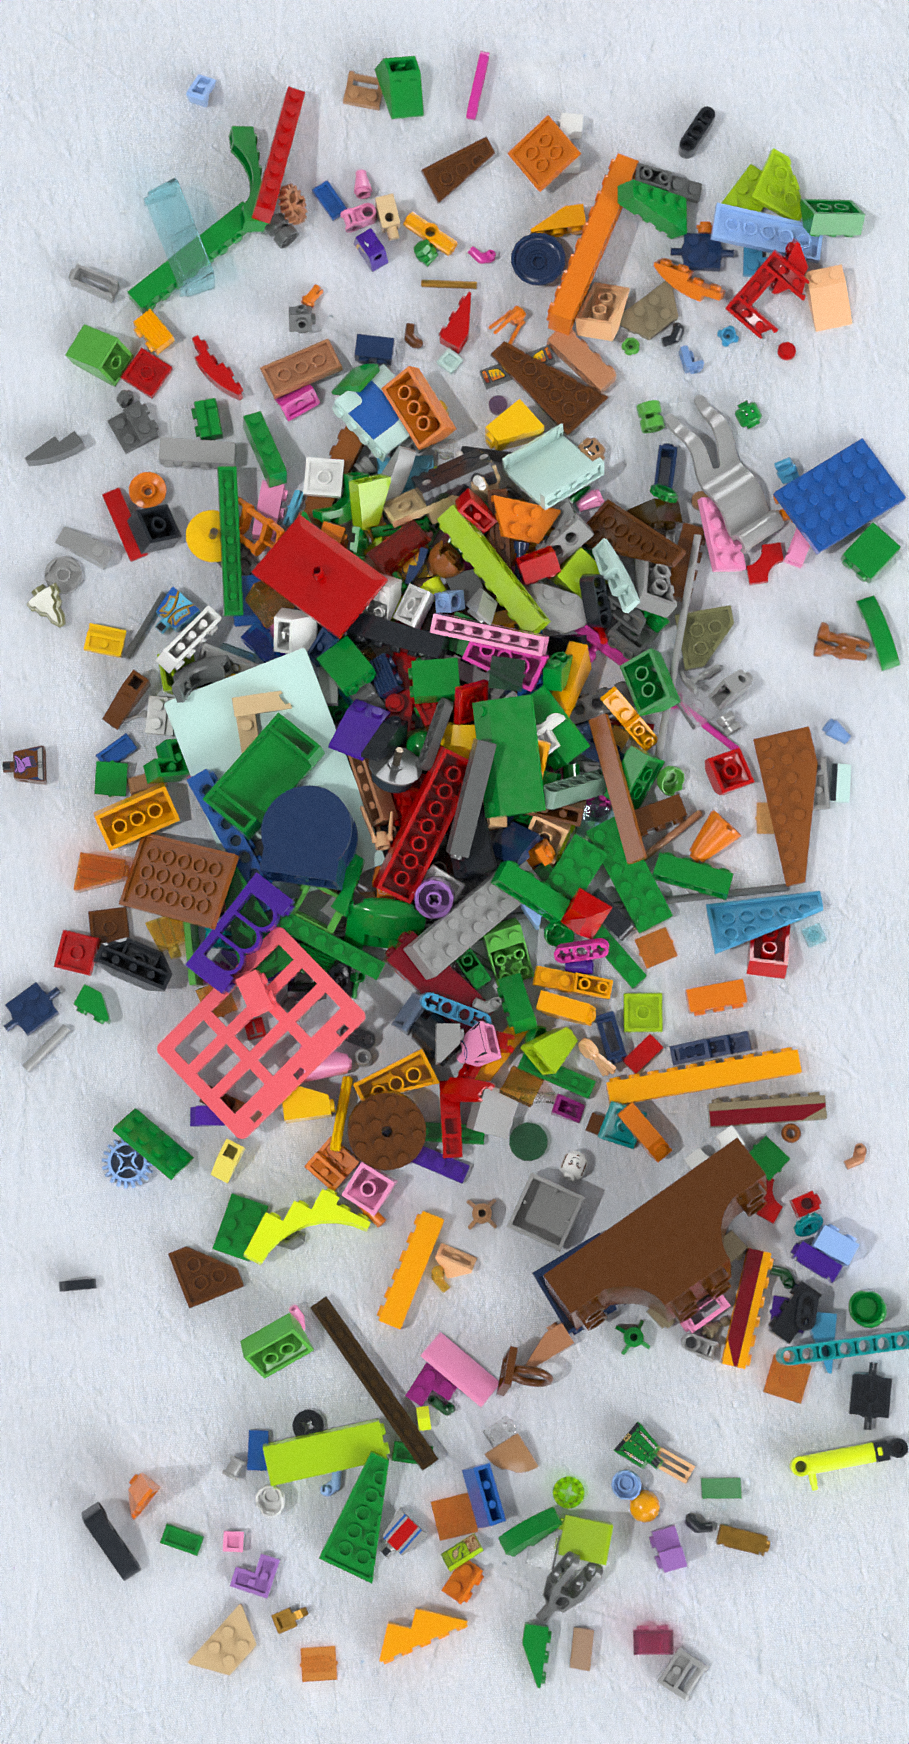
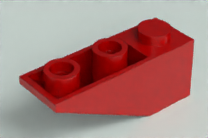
[439,291,471,354]

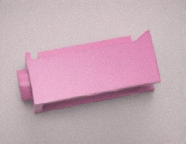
[783,528,810,569]
[680,1295,731,1333]

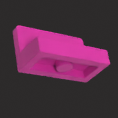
[275,384,320,422]

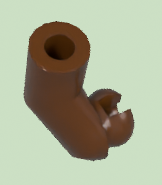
[404,323,423,349]

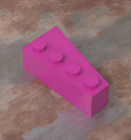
[462,641,550,692]

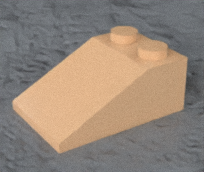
[804,264,852,332]
[575,282,629,341]
[528,816,572,870]

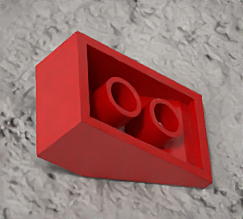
[746,924,790,979]

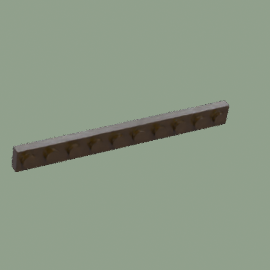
[310,1296,439,1471]

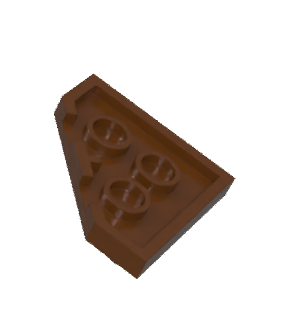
[168,1246,244,1309]

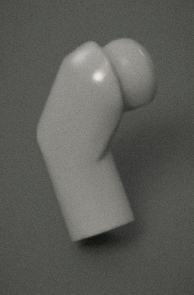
[472,997,502,1013]

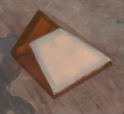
[245,581,296,629]

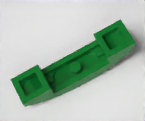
[856,595,900,672]

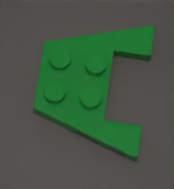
[297,854,365,917]

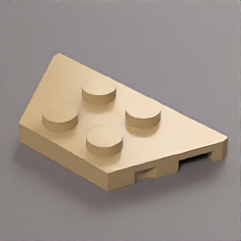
[188,1603,257,1676]

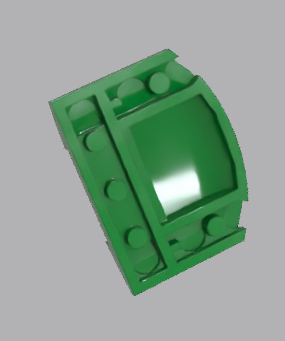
[345,898,426,949]

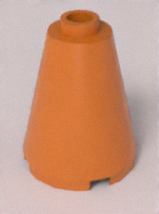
[689,809,741,863]

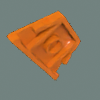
[491,495,561,544]

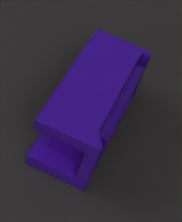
[790,1241,843,1283]

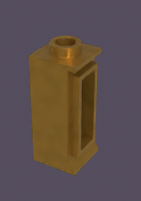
[716,1524,770,1556]

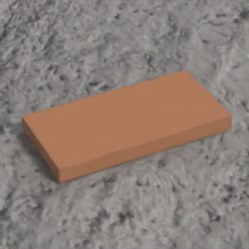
[260,339,343,399]

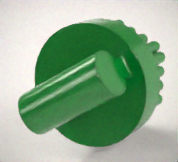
[414,239,438,267]

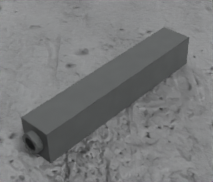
[446,738,497,860]

